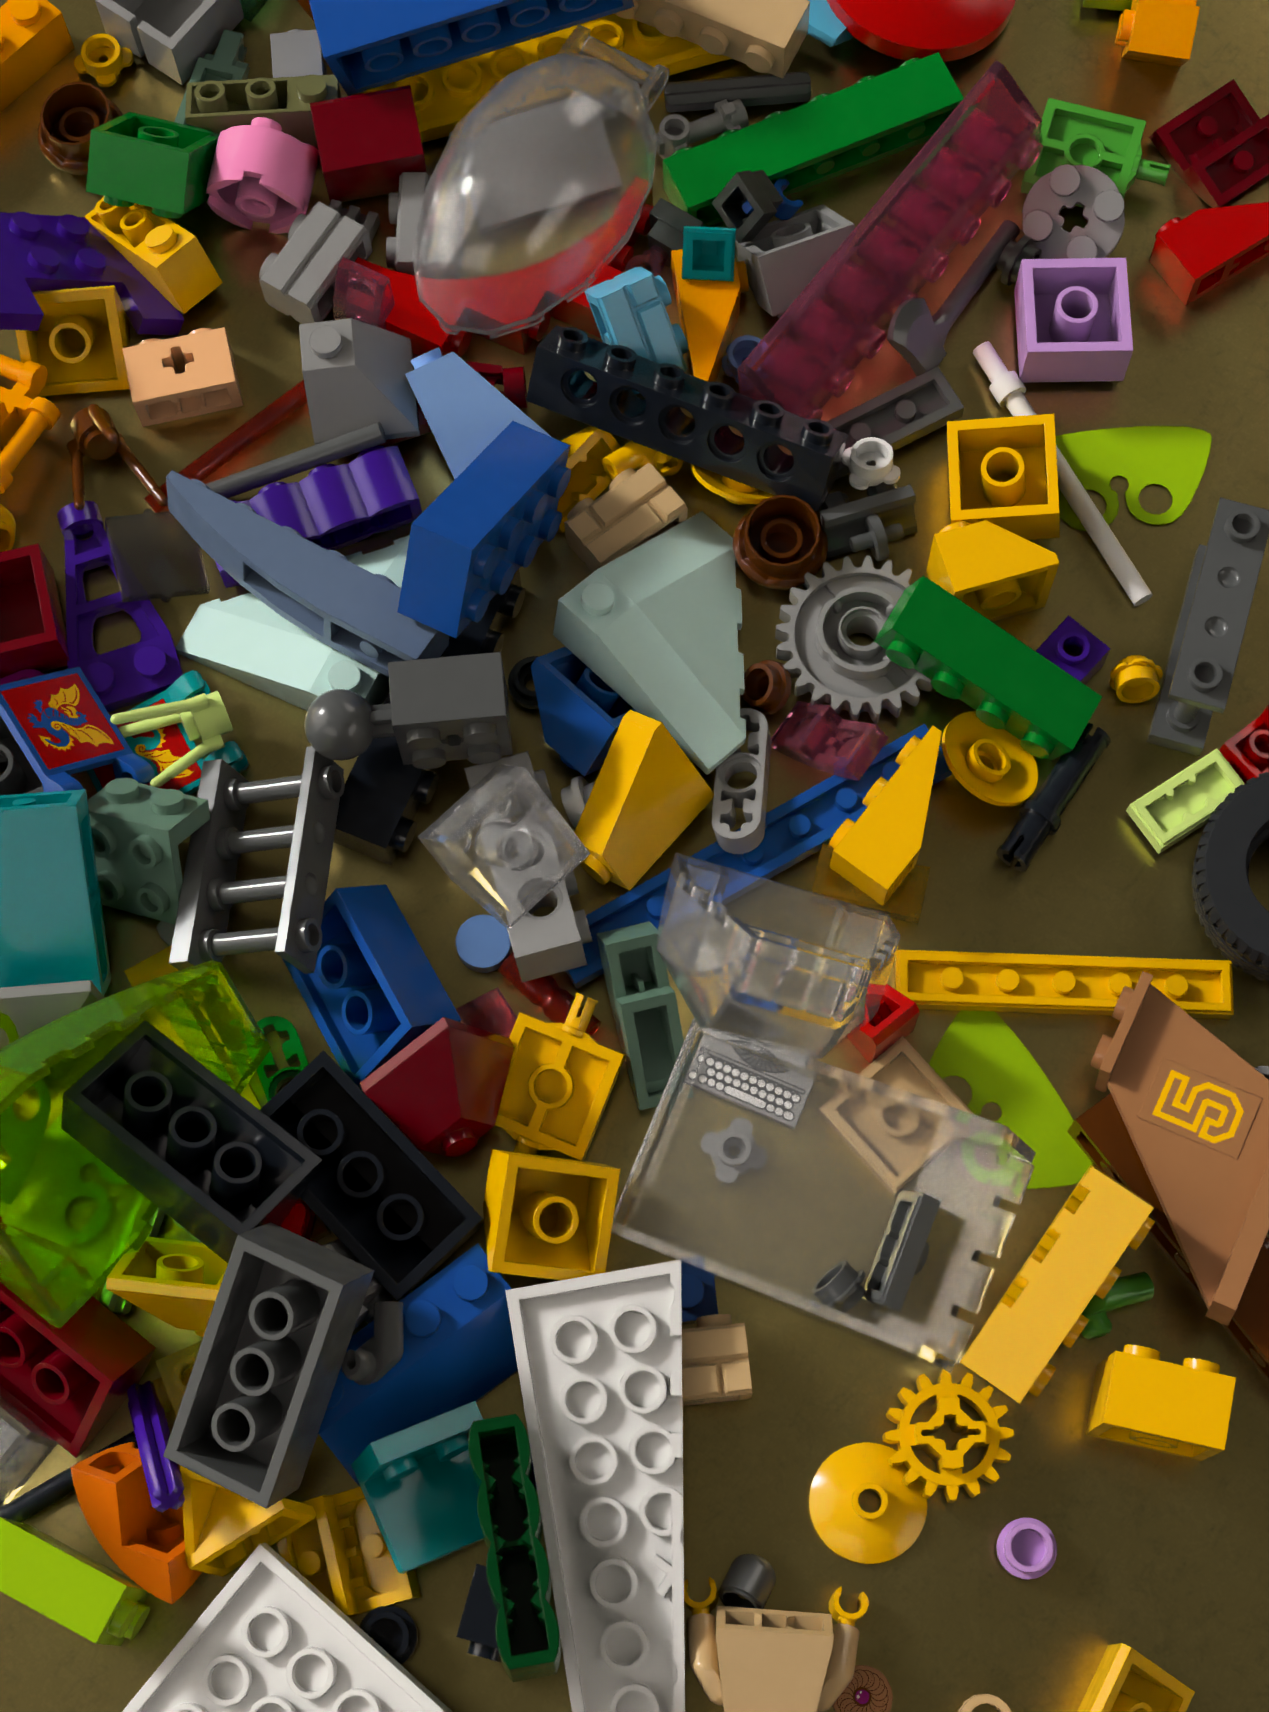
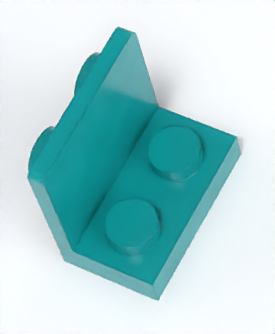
[351,1401,484,1574]

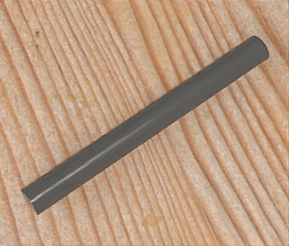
[206,422,387,499]

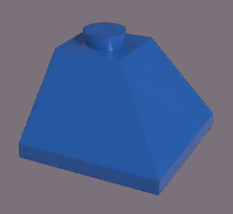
[531,647,637,777]

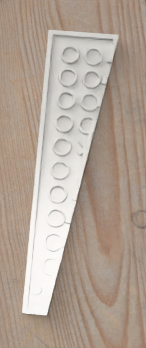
[505,1259,685,1712]

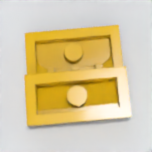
[276,1486,422,1617]

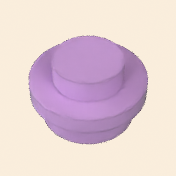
[996,1518,1057,1580]

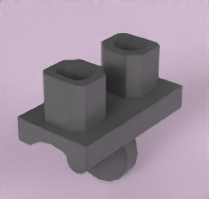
[819,482,917,561]

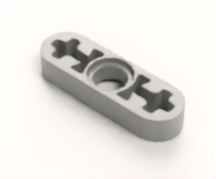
[711,708,772,854]

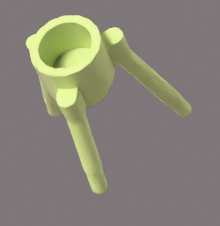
[110,691,233,788]

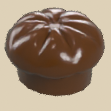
[38,82,123,175]
[733,495,828,590]

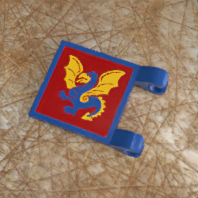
[0,667,155,792]

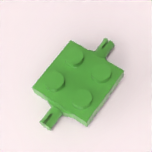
[998,98,1171,208]

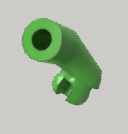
[1081,1272,1154,1340]

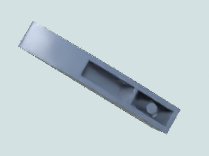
[166,470,449,677]

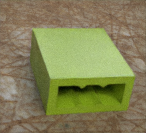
[0,1517,150,1646]

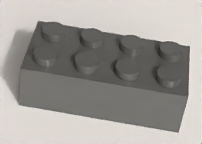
[163,1222,374,1509]

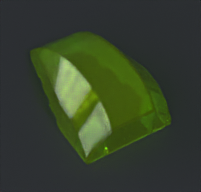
[0,960,271,1328]

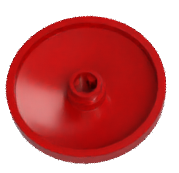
[827,0,1016,62]

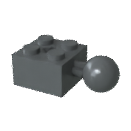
[304,652,513,769]

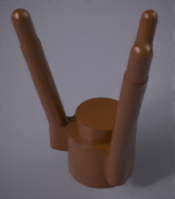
[67,404,168,510]

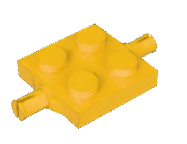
[495,992,626,1161]

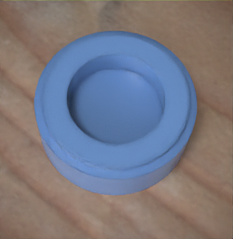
[456,914,512,973]

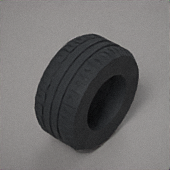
[1192,772,1269,984]

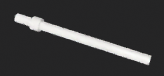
[973,341,1153,606]

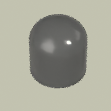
[718,1554,776,1609]

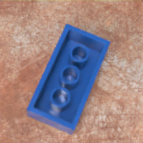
[397,421,571,638]

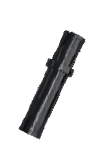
[996,723,1111,871]

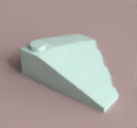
[553,511,746,775]
[176,535,410,711]

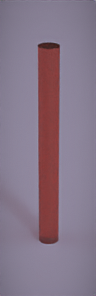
[143,379,307,515]

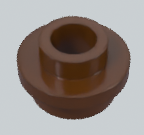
[742,660,791,714]

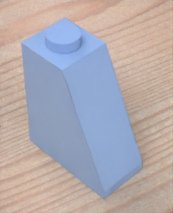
[405,347,551,480]

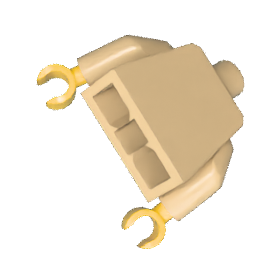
[684,1577,869,1712]

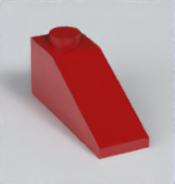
[1149,202,1269,306]

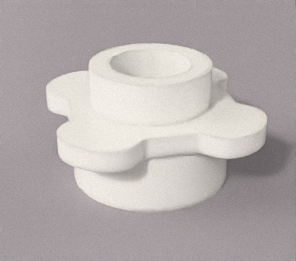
[842,437,901,490]

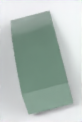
[596,921,694,1110]

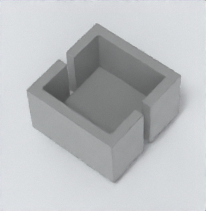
[95,0,244,85]

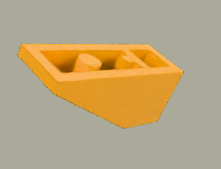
[671,249,749,382]

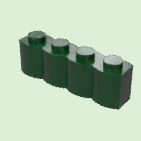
[468,1414,561,1682]

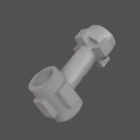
[655,99,749,159]

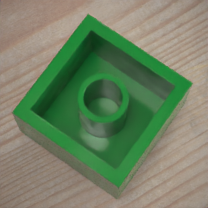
[86,112,220,218]

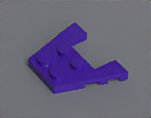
[0,212,185,335]

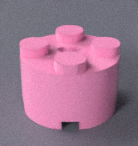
[206,117,319,234]

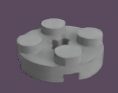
[1022,164,1125,259]

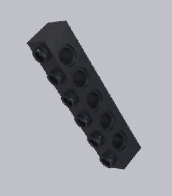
[526,325,849,512]

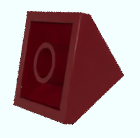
[310,85,427,202]

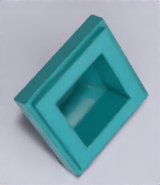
[682,226,736,281]

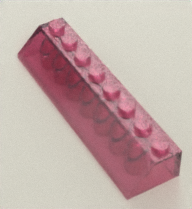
[738,60,1043,420]

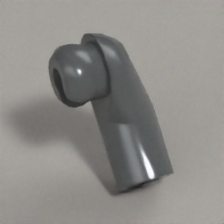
[341,1301,404,1385]

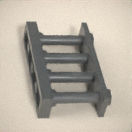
[1147,497,1269,756]
[169,746,345,984]

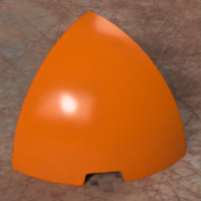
[70,1442,202,1604]

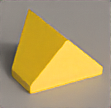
[180,1465,317,1577]

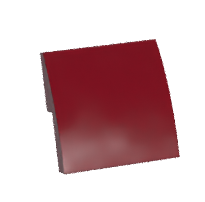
[1149,79,1269,208]

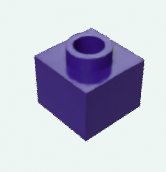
[1036,615,1111,685]

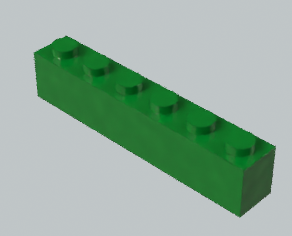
[663,52,965,227]

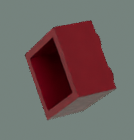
[0,543,70,679]

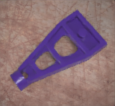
[57,501,184,712]

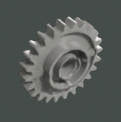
[775,555,933,724]

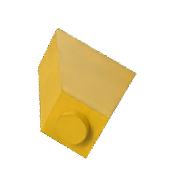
[571,710,714,891]

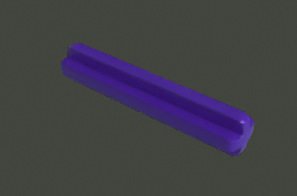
[127,1380,185,1513]

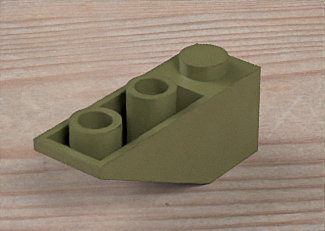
[185,74,341,157]

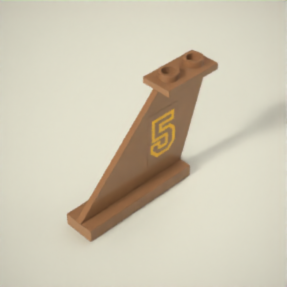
[1090,971,1269,1326]

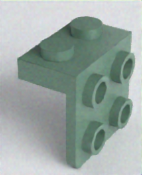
[87,778,210,924]

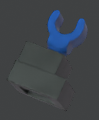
[712,170,803,243]

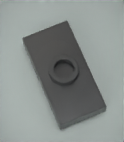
[862,1190,941,1312]

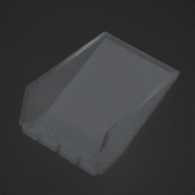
[611,1018,1036,1373]

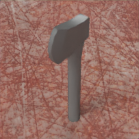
[887,220,1020,376]

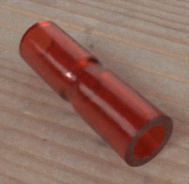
[498,952,602,1036]

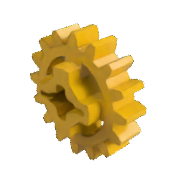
[883,1369,1014,1503]

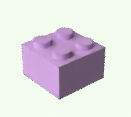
[1014,257,1133,383]

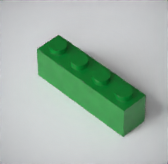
[874,575,1102,761]

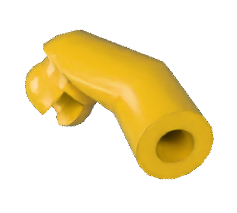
[602,441,683,479]

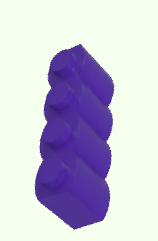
[215,446,422,588]

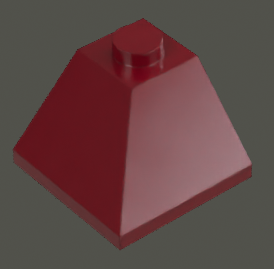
[360,1017,514,1158]

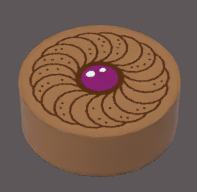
[832,1665,893,1712]

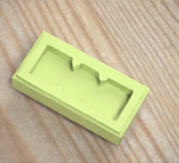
[1126,748,1245,854]

